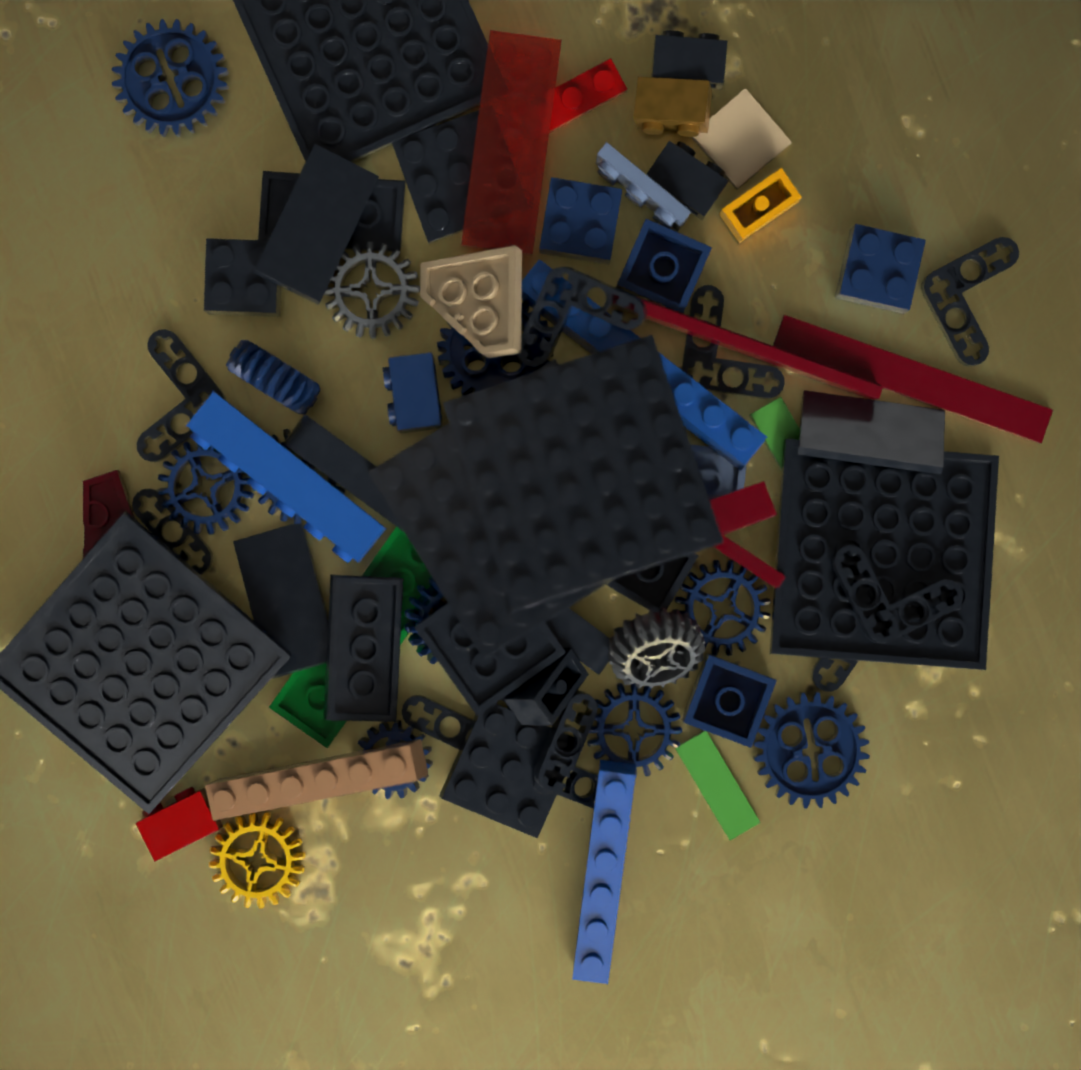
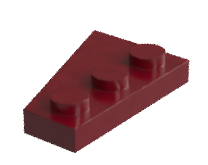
[83,470,135,559]

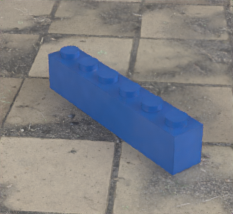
[186,391,387,563]
[572,760,636,984]

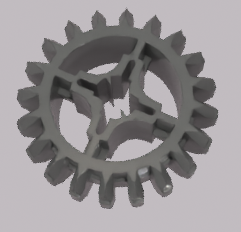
[324,242,420,339]
[608,607,705,689]

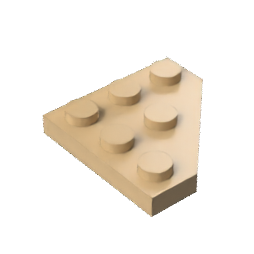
[420,246,522,358]

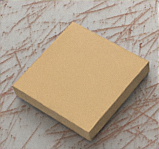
[691,88,792,190]

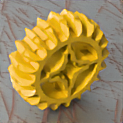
[209,812,306,909]

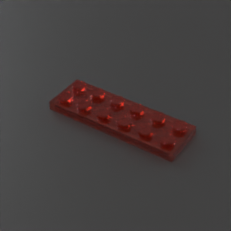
[461,30,562,256]

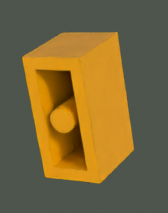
[719,168,802,244]

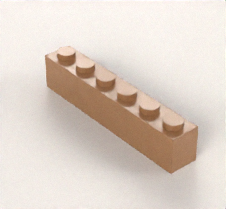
[205,739,428,820]

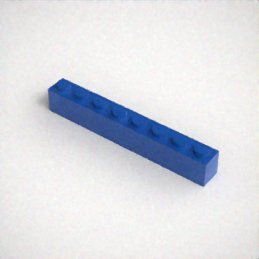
[521,259,767,471]

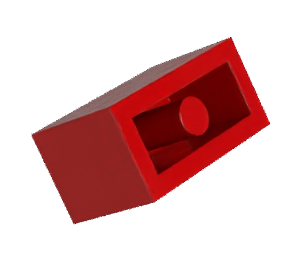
[135,786,223,862]

